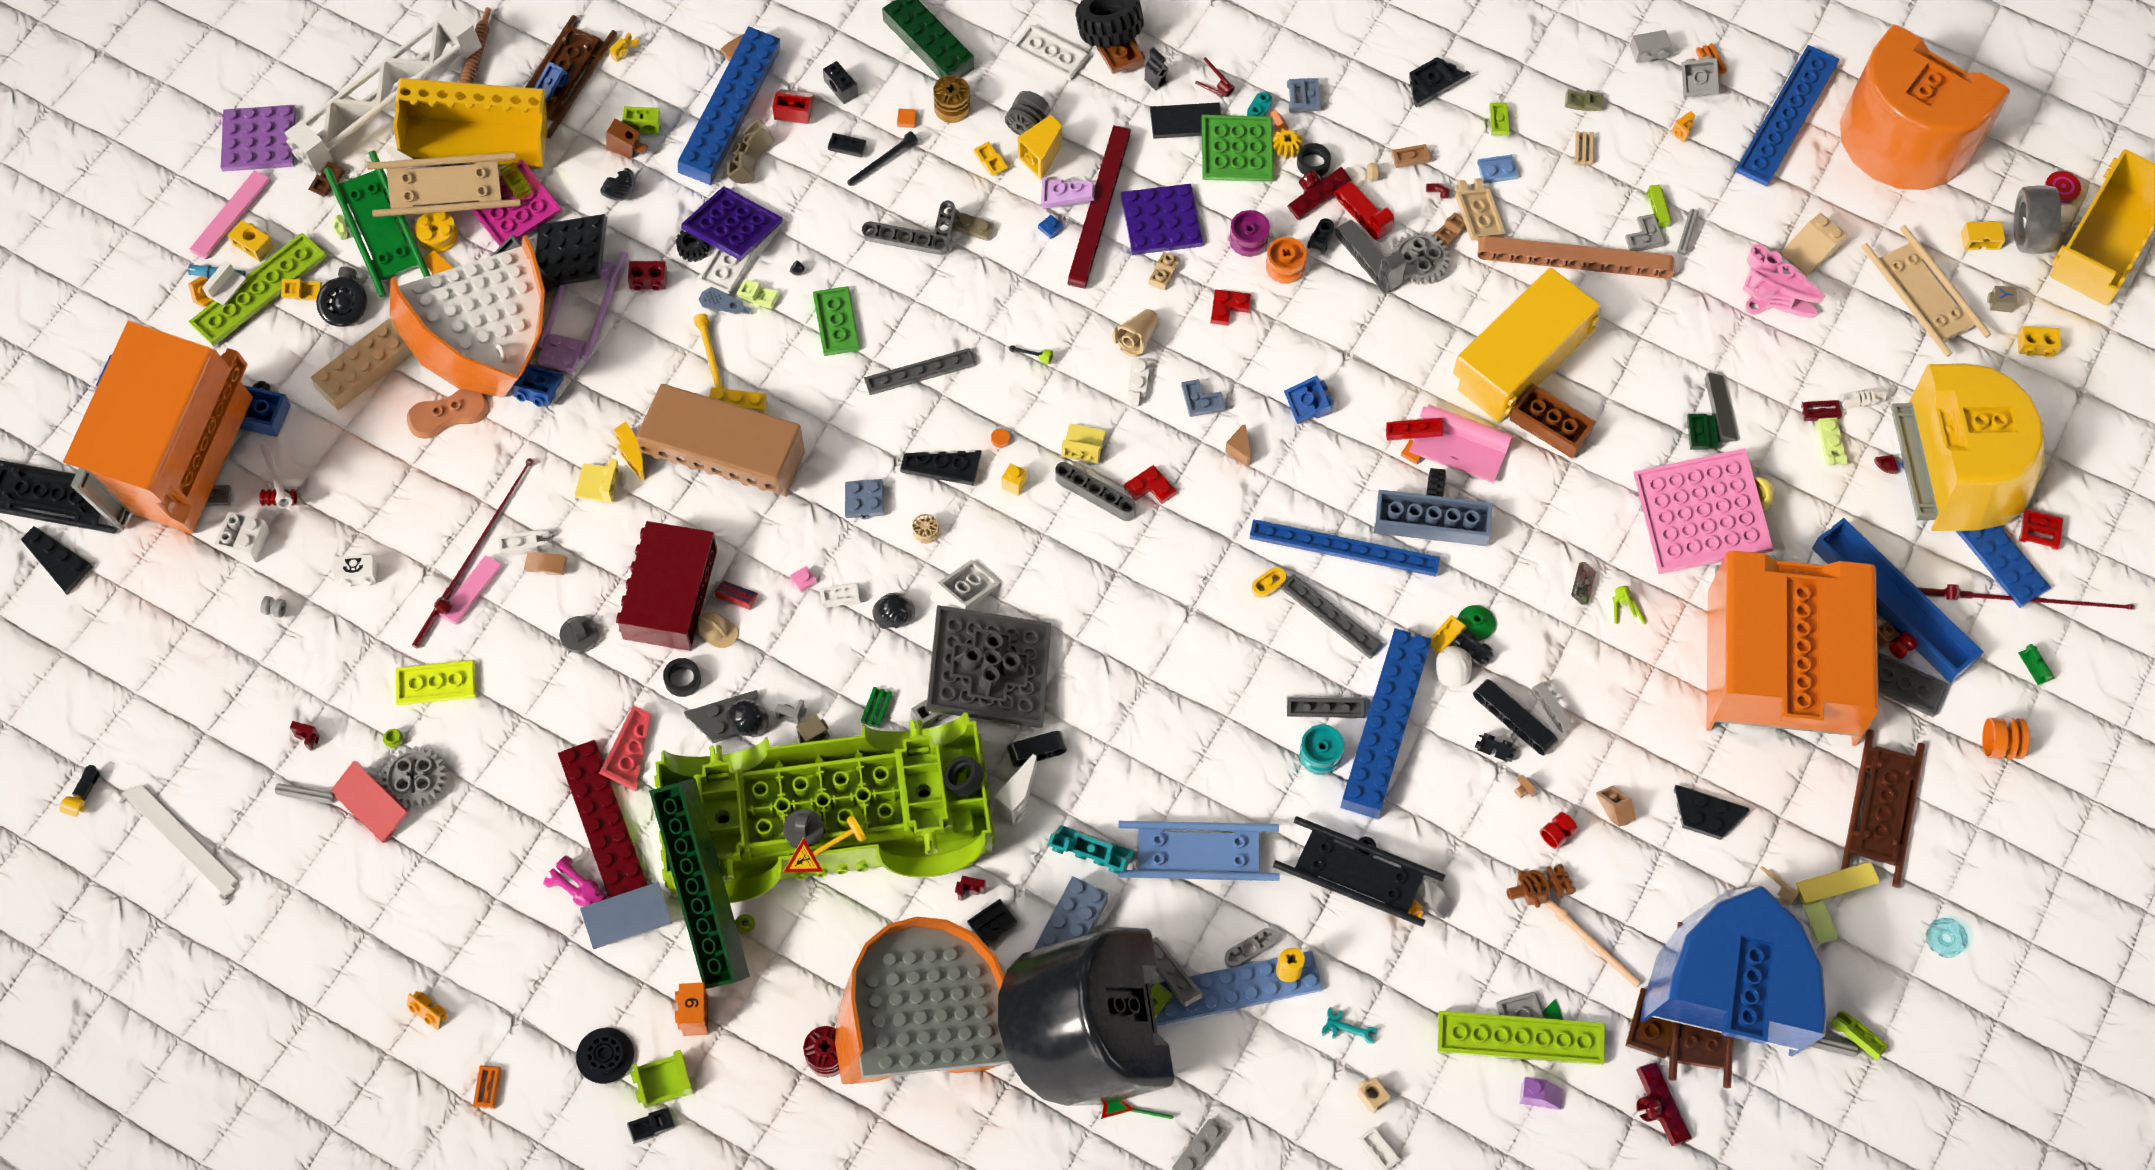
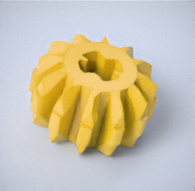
[1273,128,1303,158]

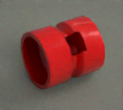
[1539,812,1578,849]

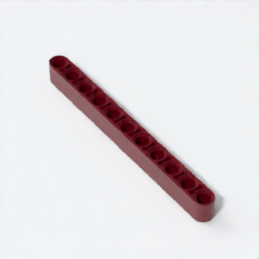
[1067,125,1131,289]

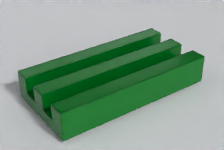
[861,686,892,728]

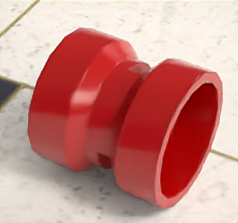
[1889,633,1917,659]

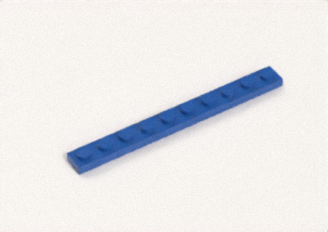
[1249,519,1440,577]

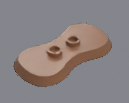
[407,389,489,439]

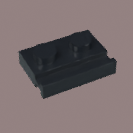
[967,899,1017,945]

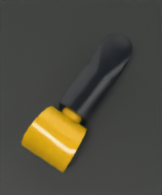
[60,765,100,817]

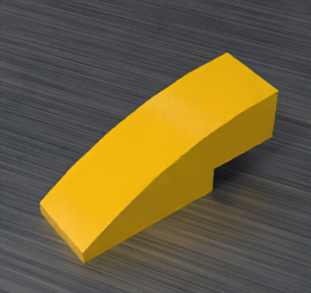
[614,421,645,481]

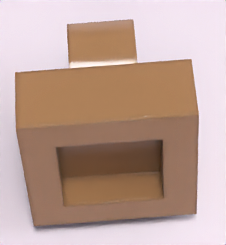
[1514,775,1538,799]

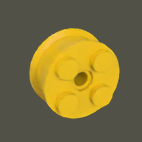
[415,212,458,253]

